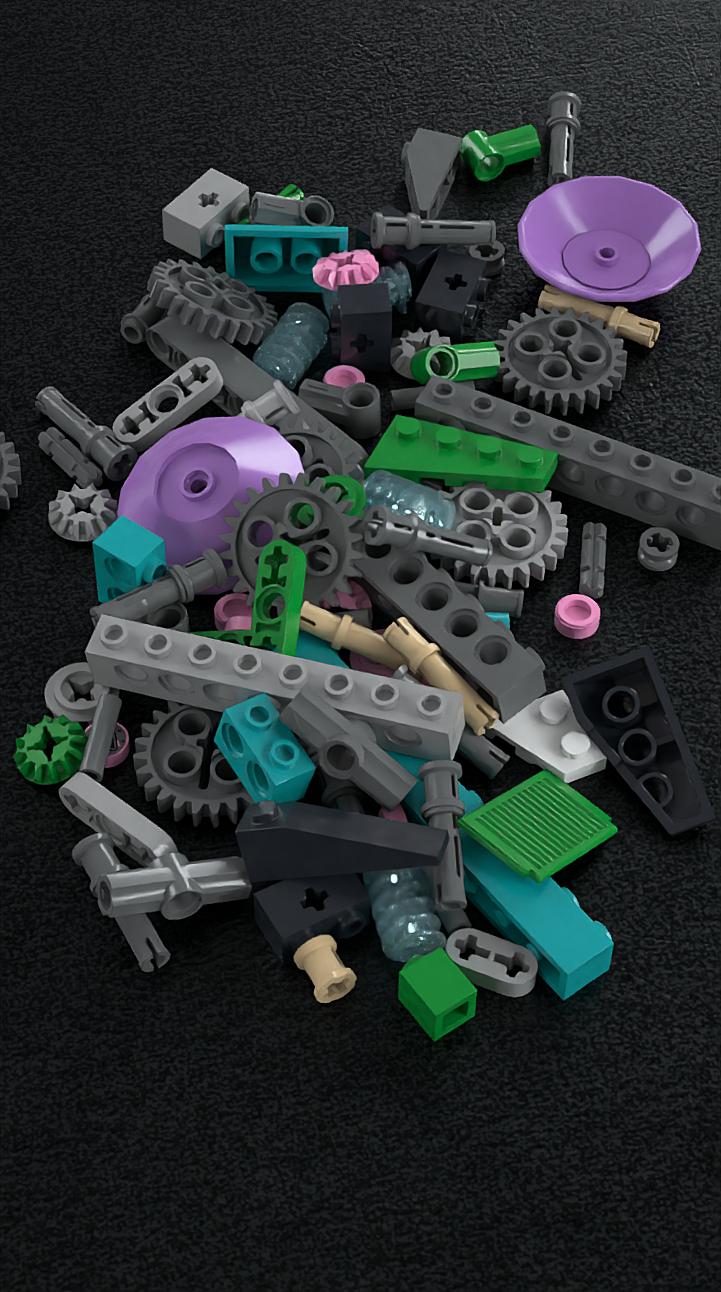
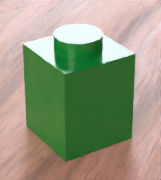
[398,947,477,1041]

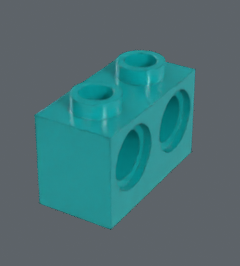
[92,515,167,603]
[214,693,316,803]

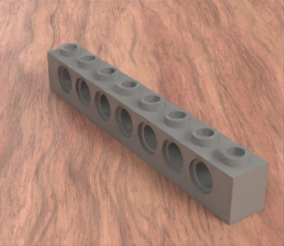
[85,615,465,761]

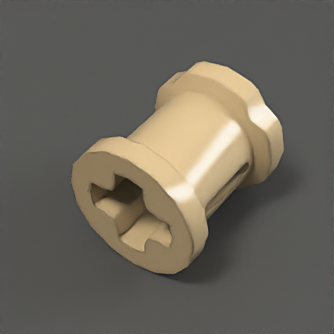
[294,935,357,1003]

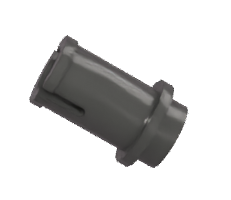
[121,294,165,344]

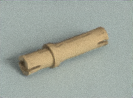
[538,284,660,348]
[299,600,424,683]
[383,617,500,736]

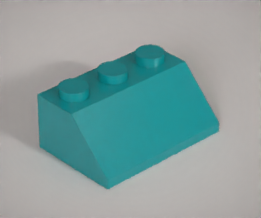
[224,224,348,293]

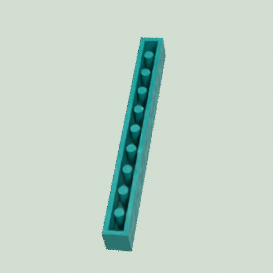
[270,631,614,1001]

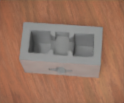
[162,168,250,259]

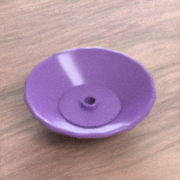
[517,176,701,302]
[116,416,305,595]

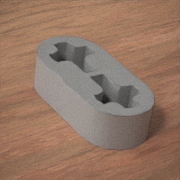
[445,928,538,997]

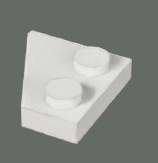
[483,690,607,784]

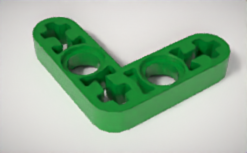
[189,539,306,657]

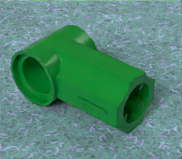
[461,124,541,181]
[410,341,500,385]

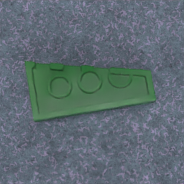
[363,414,558,492]

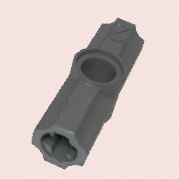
[278,685,418,813]
[97,853,252,920]

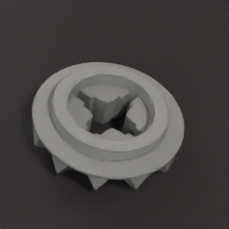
[390,327,451,380]
[48,483,118,542]
[45,662,119,725]

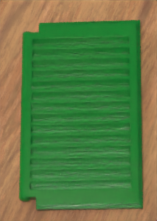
[456,769,618,883]

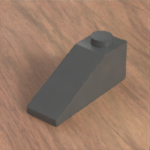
[401,128,462,220]

